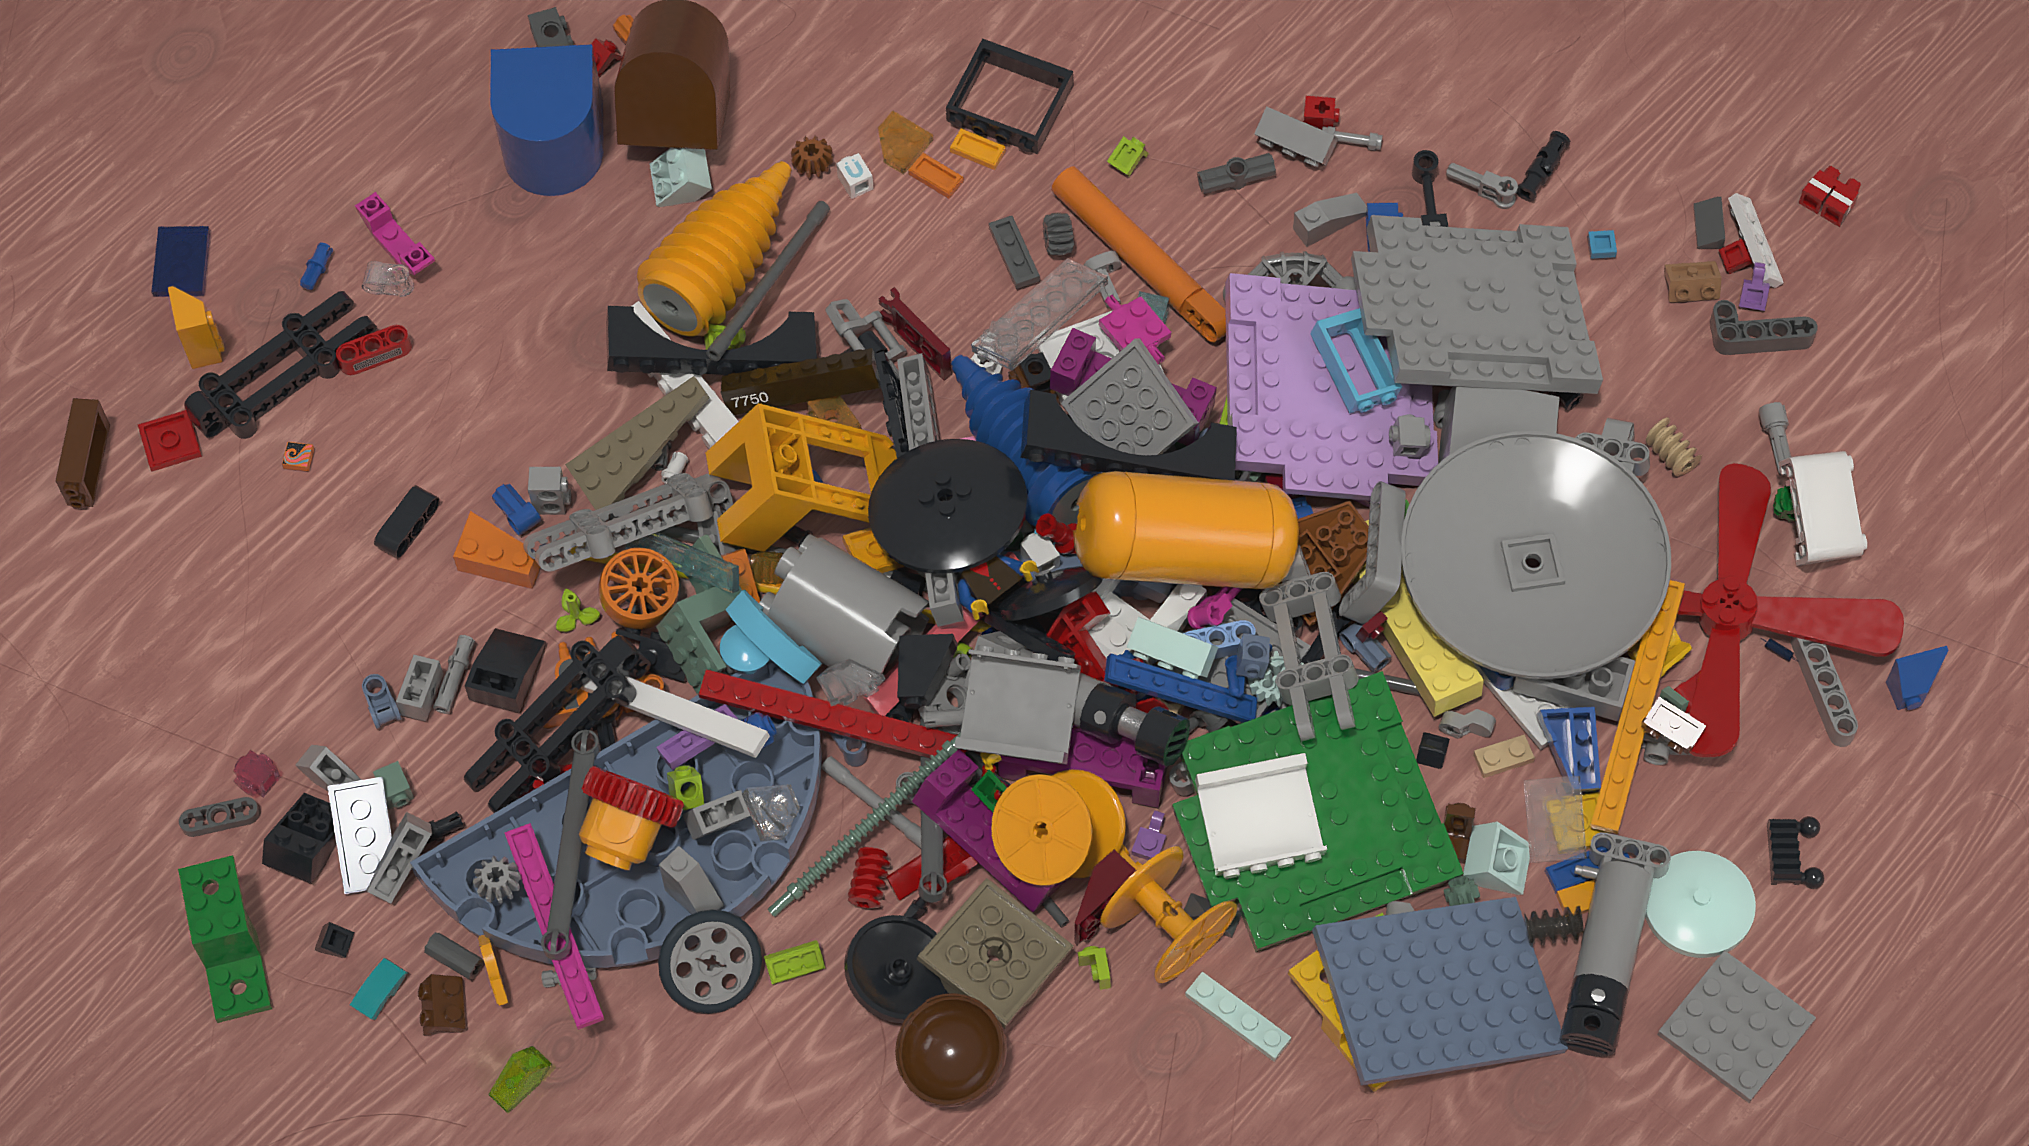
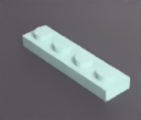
[1185,972,1292,1062]

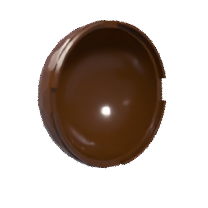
[895,993,1007,1107]

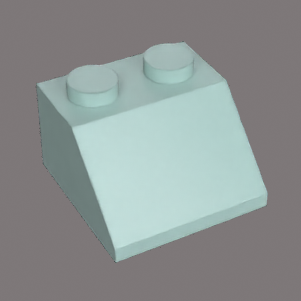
[1463,822,1532,895]

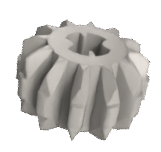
[473,855,521,904]

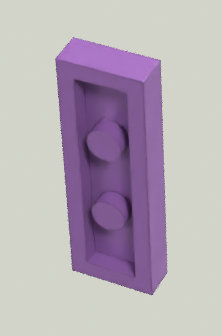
[656,704,738,770]

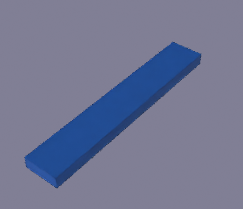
[1104,653,1257,723]

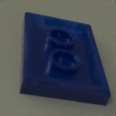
[151,226,210,297]

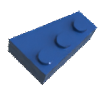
[1536,707,1601,794]

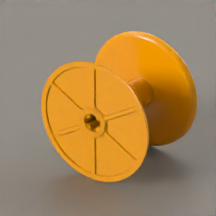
[991,769,1125,885]
[1100,846,1237,983]

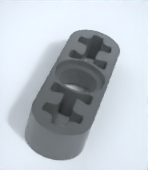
[179,797,260,837]

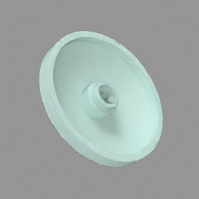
[1645,851,1756,958]

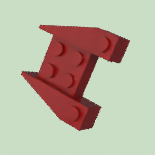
[1047,591,1144,695]

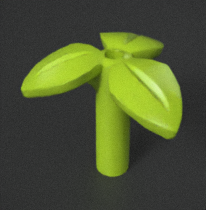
[556,588,600,632]

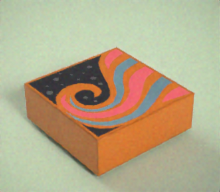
[282,442,314,472]

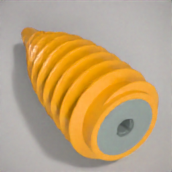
[637,161,791,336]

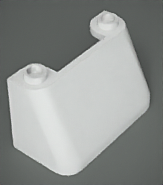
[1779,451,1867,566]

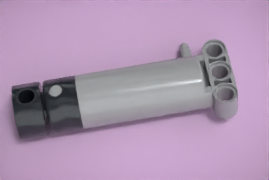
[1560,832,1671,1057]

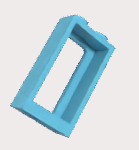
[1310,308,1402,413]

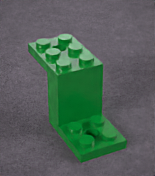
[178,855,272,1023]

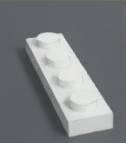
[1728,193,1784,288]

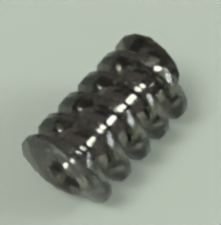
[1524,906,1584,946]

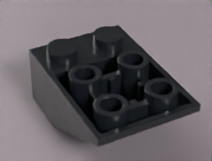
[465,628,546,713]
[262,793,337,883]

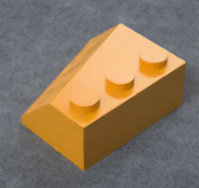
[168,286,225,369]

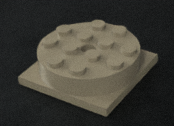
[917,878,1074,1029]

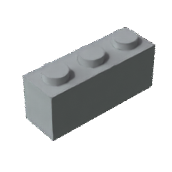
[1254,106,1338,168]

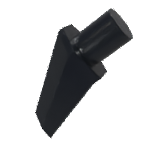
[903,896,928,919]

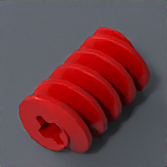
[848,847,891,909]

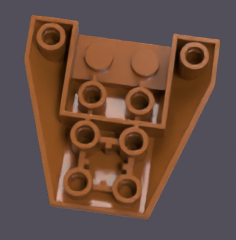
[1279,501,1369,627]

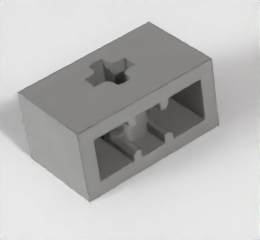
[396,655,444,721]
[683,790,751,840]

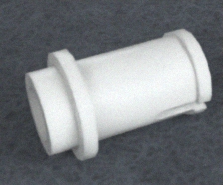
[661,452,689,484]

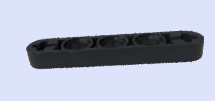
[983,607,1076,661]

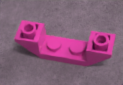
[355,192,435,275]

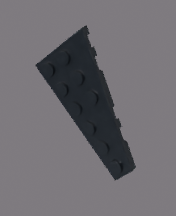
[874,351,909,458]

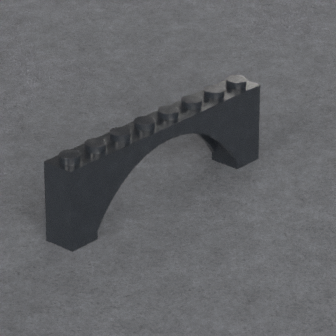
[606,306,817,376]
[1020,390,1237,481]

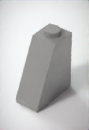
[659,846,724,914]

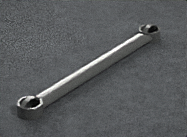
[917,709,947,903]
[541,730,600,960]

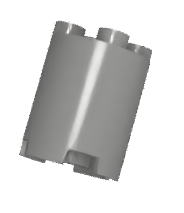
[759,534,930,691]

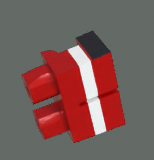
[1799,166,1861,227]

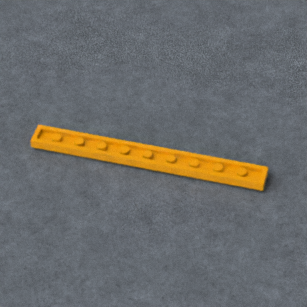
[1591,580,1685,834]

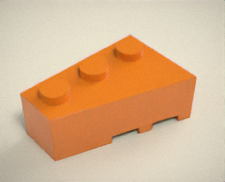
[453,511,541,589]

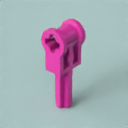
[1187,587,1243,630]

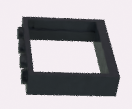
[946,38,1074,155]

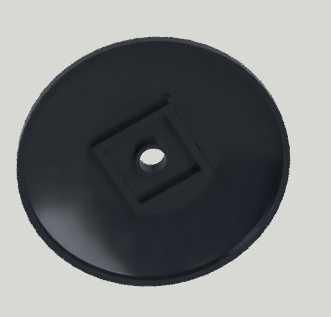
[868,439,1028,574]

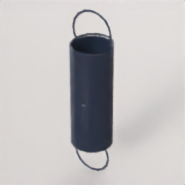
[1760,638,1799,662]

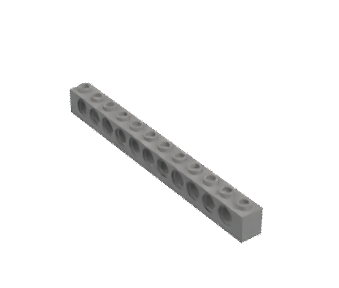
[897,353,964,627]

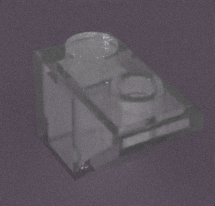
[817,659,885,706]

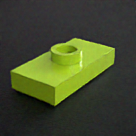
[764,940,825,984]

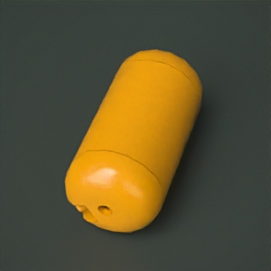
[1073,471,1299,589]

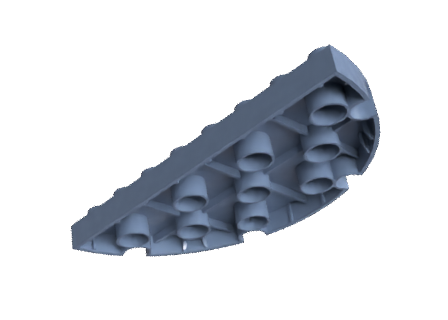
[410,659,822,968]

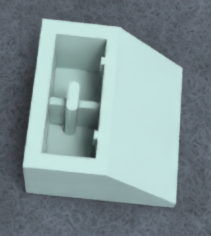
[650,148,712,207]

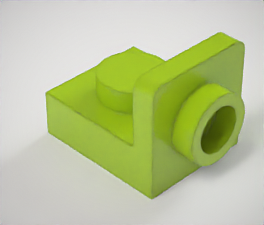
[1107,136,1149,176]
[1078,946,1111,990]

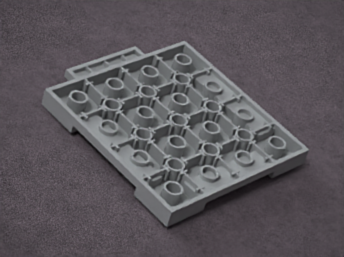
[1351,215,1603,394]

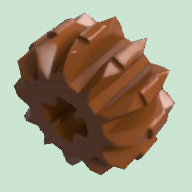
[791,135,833,179]

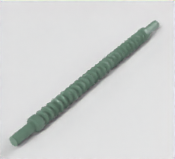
[767,732,961,917]

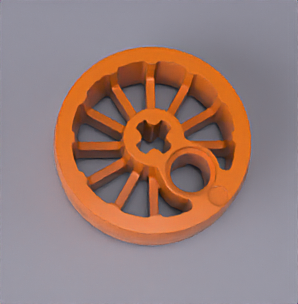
[598,548,680,629]

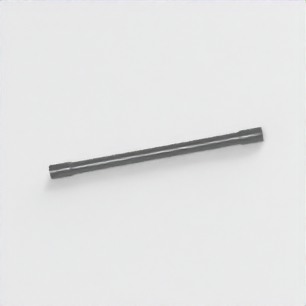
[706,201,830,361]

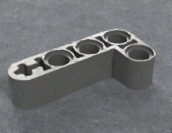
[1710,300,1818,355]

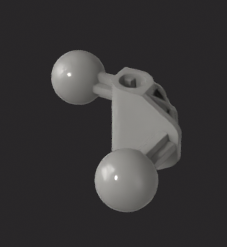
[1223,251,1356,301]

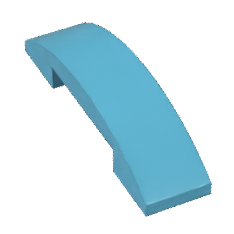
[726,590,822,684]

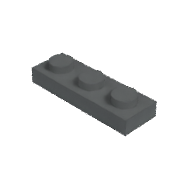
[989,215,1040,289]

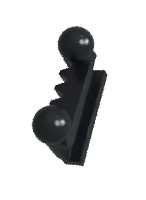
[1767,816,1825,889]

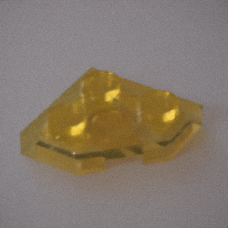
[878,111,933,174]

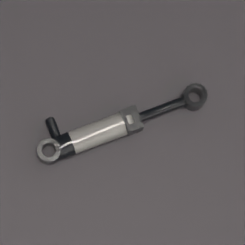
[1412,150,1448,227]

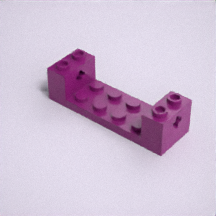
[1050,327,1217,446]
[998,726,1168,808]
[912,749,1068,912]

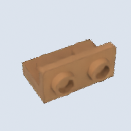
[1664,261,1721,302]

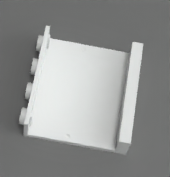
[1195,753,1327,879]

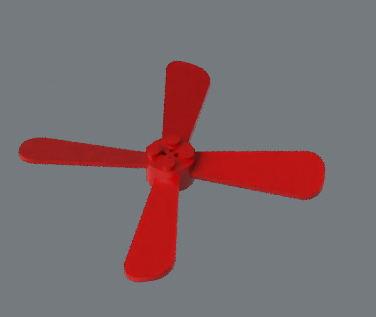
[1677,463,1904,757]

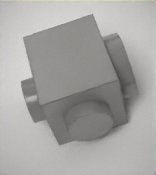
[1389,414,1431,458]

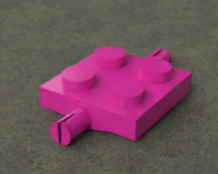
[1098,295,1172,364]

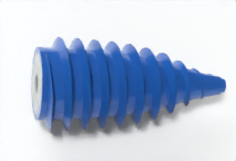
[951,355,1103,527]

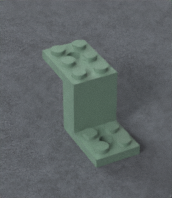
[656,534,742,694]

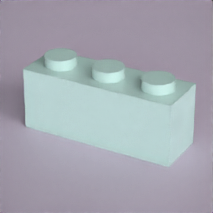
[1127,617,1218,679]

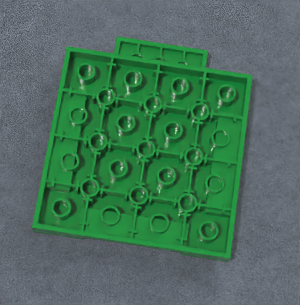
[1172,671,1464,952]

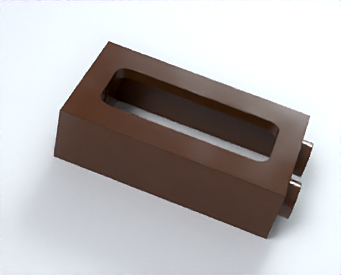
[55,398,110,509]

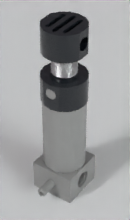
[964,631,1190,767]

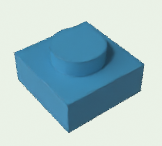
[1587,230,1617,259]

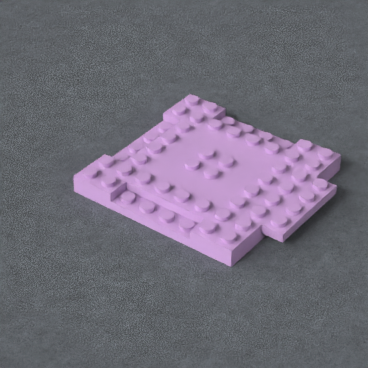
[1225,273,1438,501]

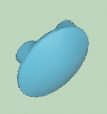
[720,625,770,675]

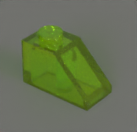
[488,1046,552,1113]

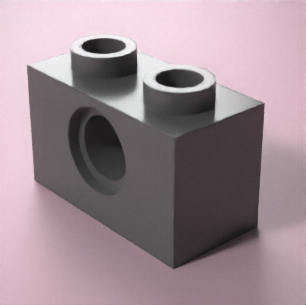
[528,7,574,47]

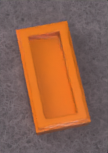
[908,153,964,199]

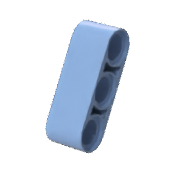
[1183,620,1256,659]

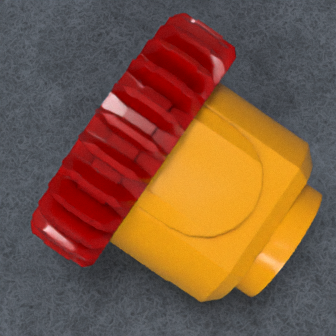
[579,766,684,871]

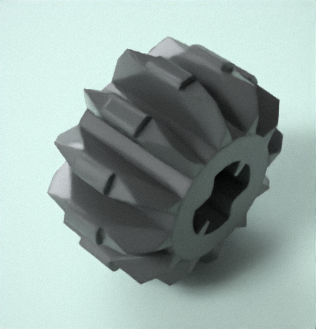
[1042,212,1074,256]

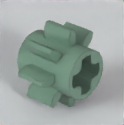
[1443,876,1480,906]

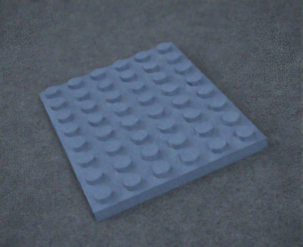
[1312,897,1568,1085]

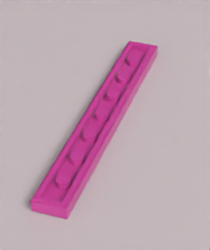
[505,823,604,1030]

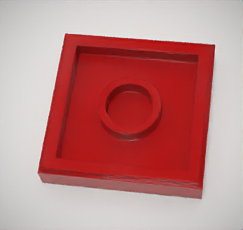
[137,410,202,472]

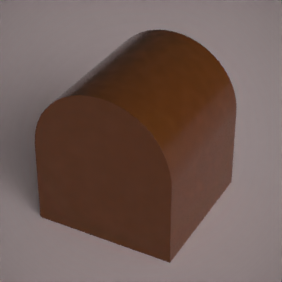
[614,0,730,150]

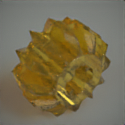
[749,551,784,585]

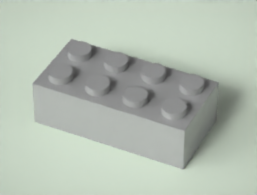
[1513,656,1635,721]

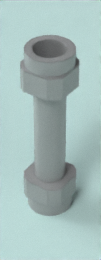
[1322,126,1383,151]

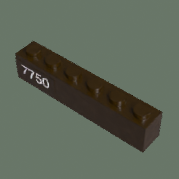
[720,348,880,415]

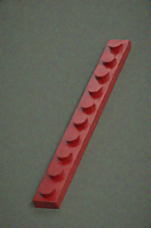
[699,669,967,758]

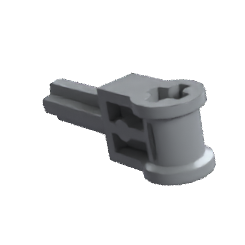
[1446,163,1518,209]

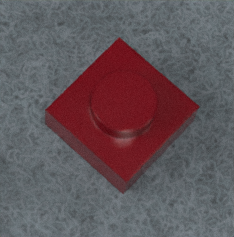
[1356,611,1388,643]

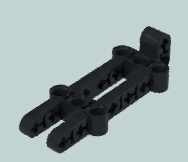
[184,291,377,439]
[464,636,651,813]

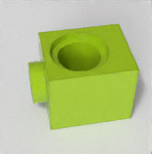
[667,766,704,810]

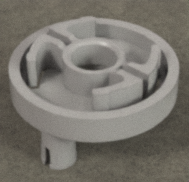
[918,654,971,735]

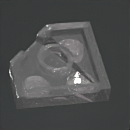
[742,784,800,841]

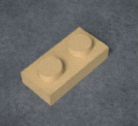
[1473,734,1535,778]

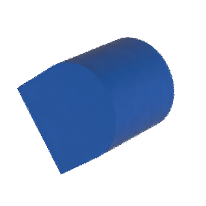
[490,44,603,196]

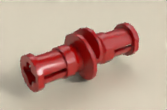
[1036,513,1077,554]

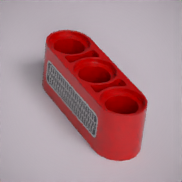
[336,325,412,376]

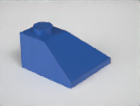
[1886,645,1949,710]

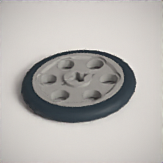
[658,909,762,1014]

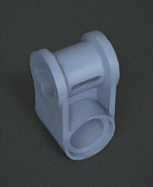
[362,674,402,729]

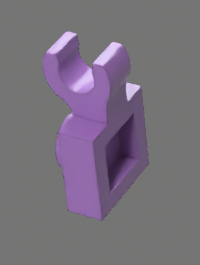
[1739,262,1770,311]
[1131,810,1166,860]

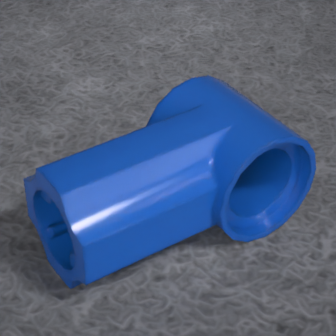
[492,484,542,536]

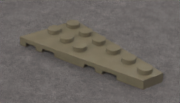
[565,376,709,516]

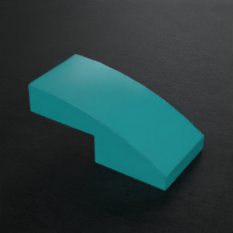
[350,958,408,1020]

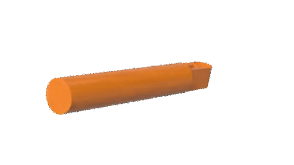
[1051,166,1226,342]

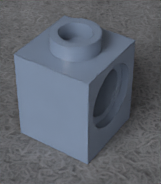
[1236,633,1270,679]

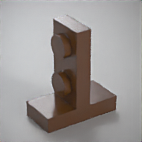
[1444,803,1476,864]

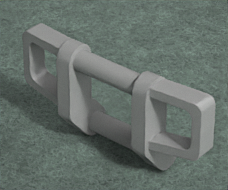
[825,299,907,388]

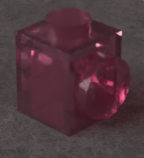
[233,750,280,798]

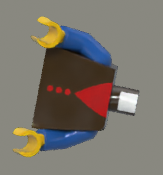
[957,554,1039,620]

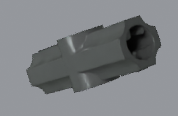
[1197,153,1276,194]

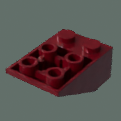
[1074,849,1136,946]

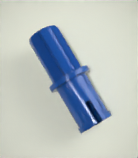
[300,243,333,290]

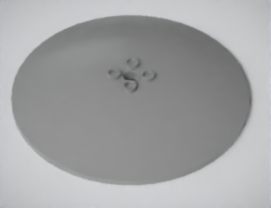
[1401,431,1671,679]

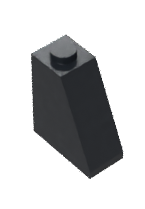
[897,634,957,709]

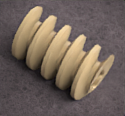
[1646,417,1702,476]

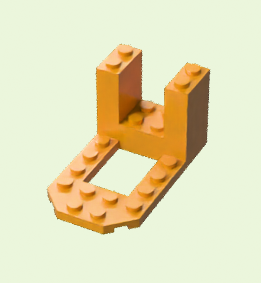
[705,403,897,552]

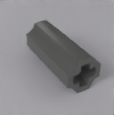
[424,932,484,980]

